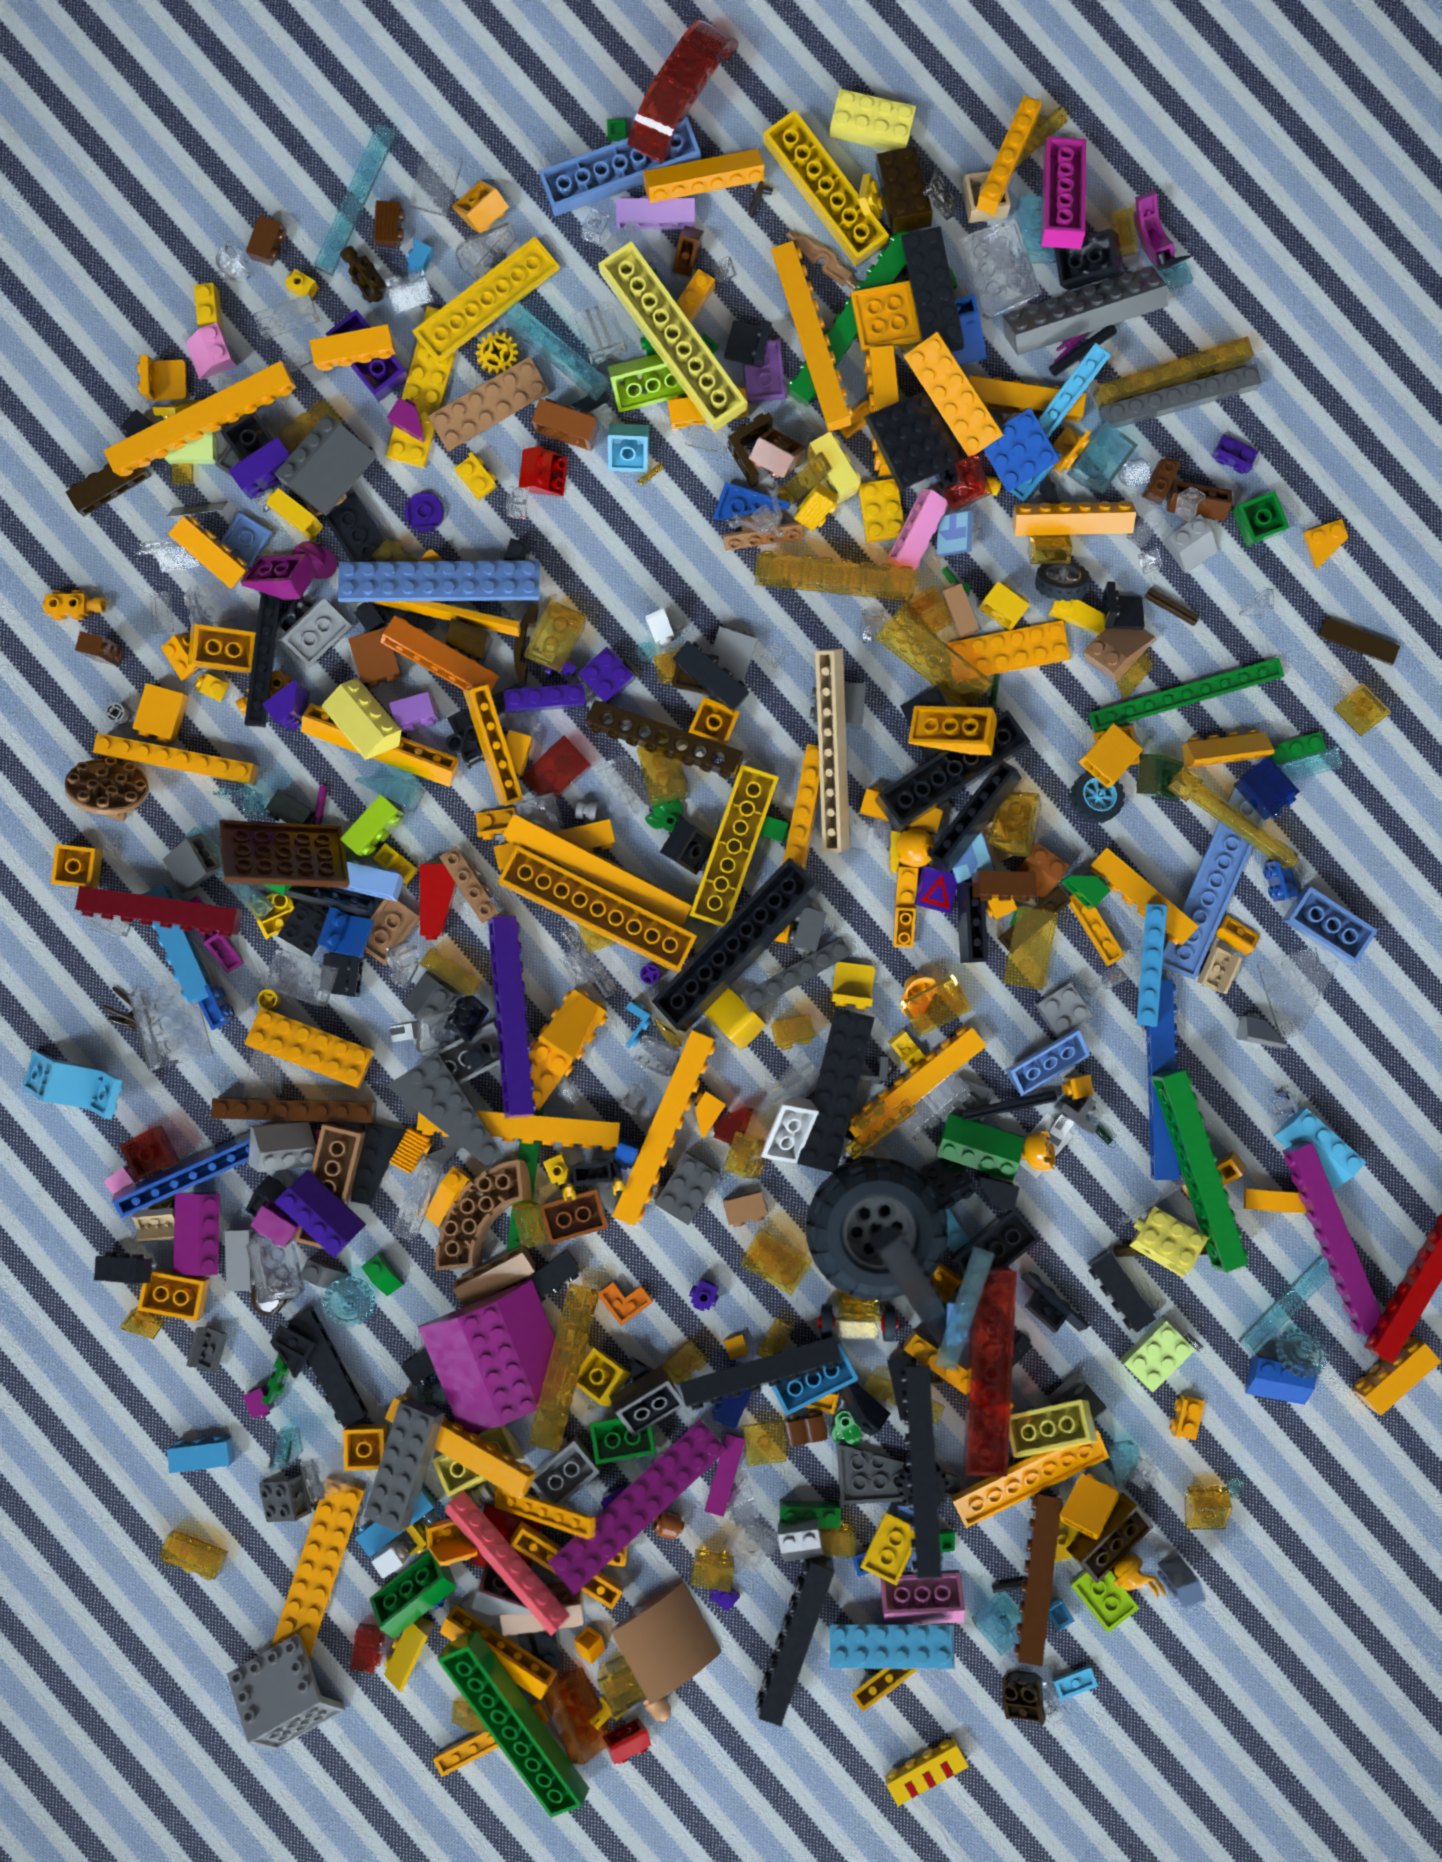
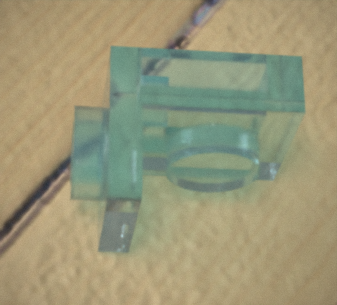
[1162,262,1194,292]

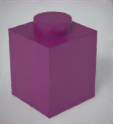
[242,1384,275,1419]

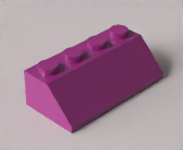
[173,1192,220,1276]

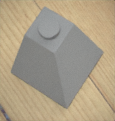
[1236,1013,1287,1049]

